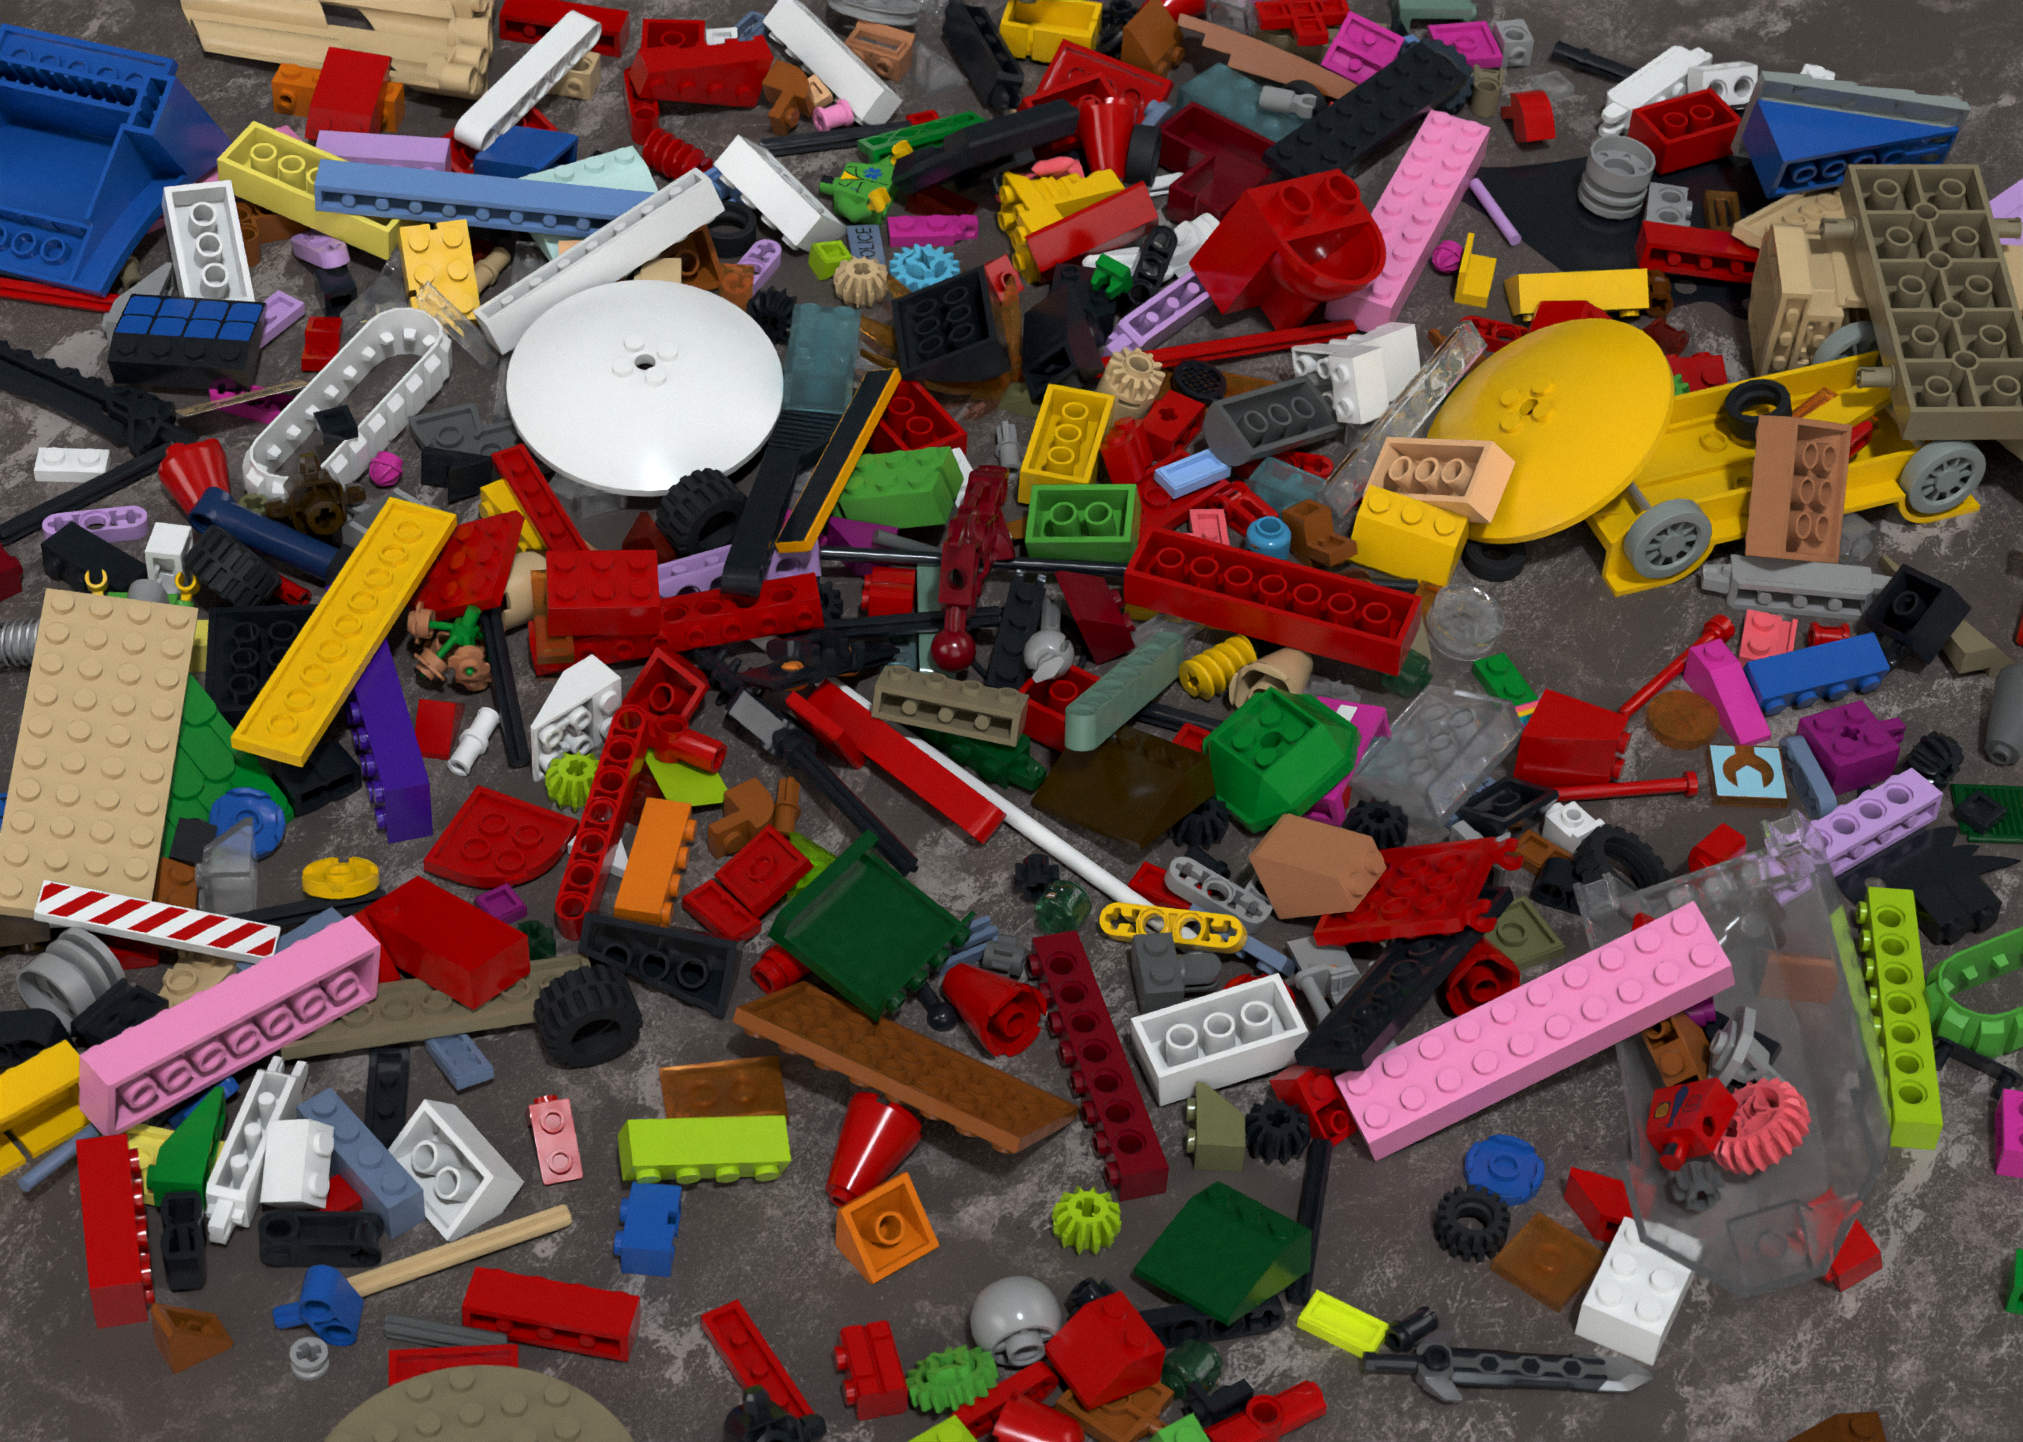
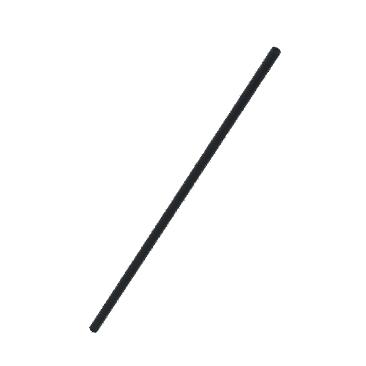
[820,546,1418,593]

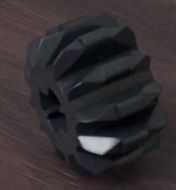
[746,285,803,344]
[1902,731,1964,791]
[1167,793,1229,850]
[1345,796,1409,850]
[1245,1097,1311,1166]

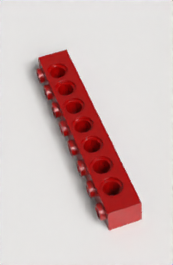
[528,572,825,676]

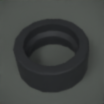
[1126,124,1162,187]
[707,201,757,258]
[1725,379,1792,442]

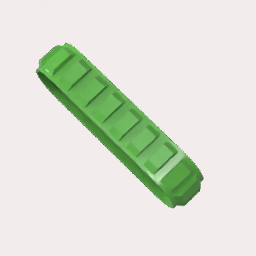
[1923,926,2023,1059]

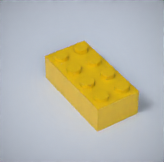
[1018,383,1115,504]

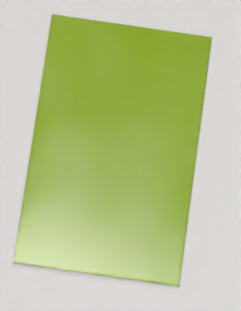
[644,748,728,806]

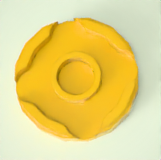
[301,857,380,899]

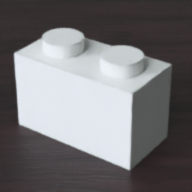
[260,1119,334,1210]

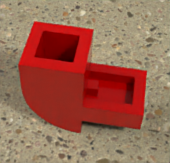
[1500,89,1556,143]

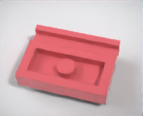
[1738,609,1798,668]

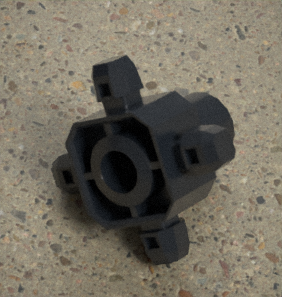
[724,1385,827,1442]

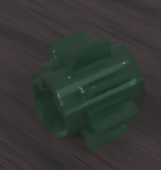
[517,920,556,961]

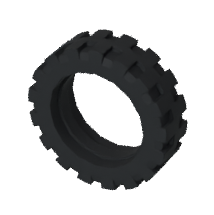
[1574,824,1673,919]

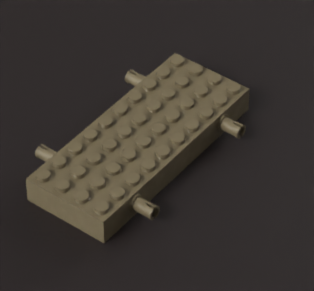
[1819,164,2023,440]

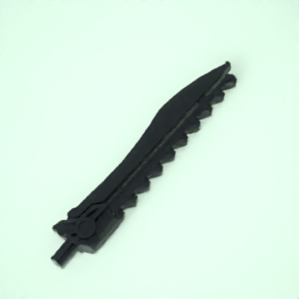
[0,340,200,456]

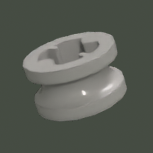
[289,1337,330,1381]

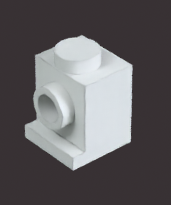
[1542,801,1605,855]

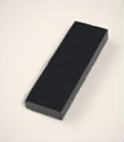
[364,1048,411,1150]

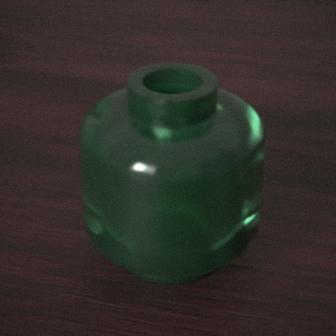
[1377,648,1434,698]

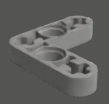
[1164,857,1274,934]

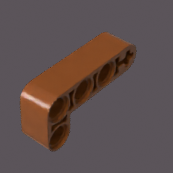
[236,201,312,267]

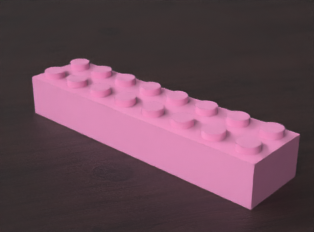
[79,915,381,1136]

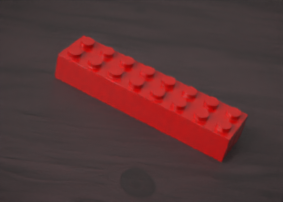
[1124,524,1422,677]

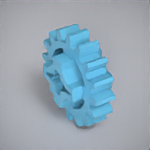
[889,243,960,295]

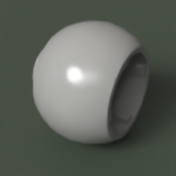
[970,1276,1062,1366]

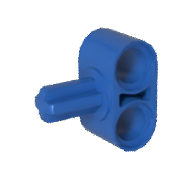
[272,1265,364,1347]

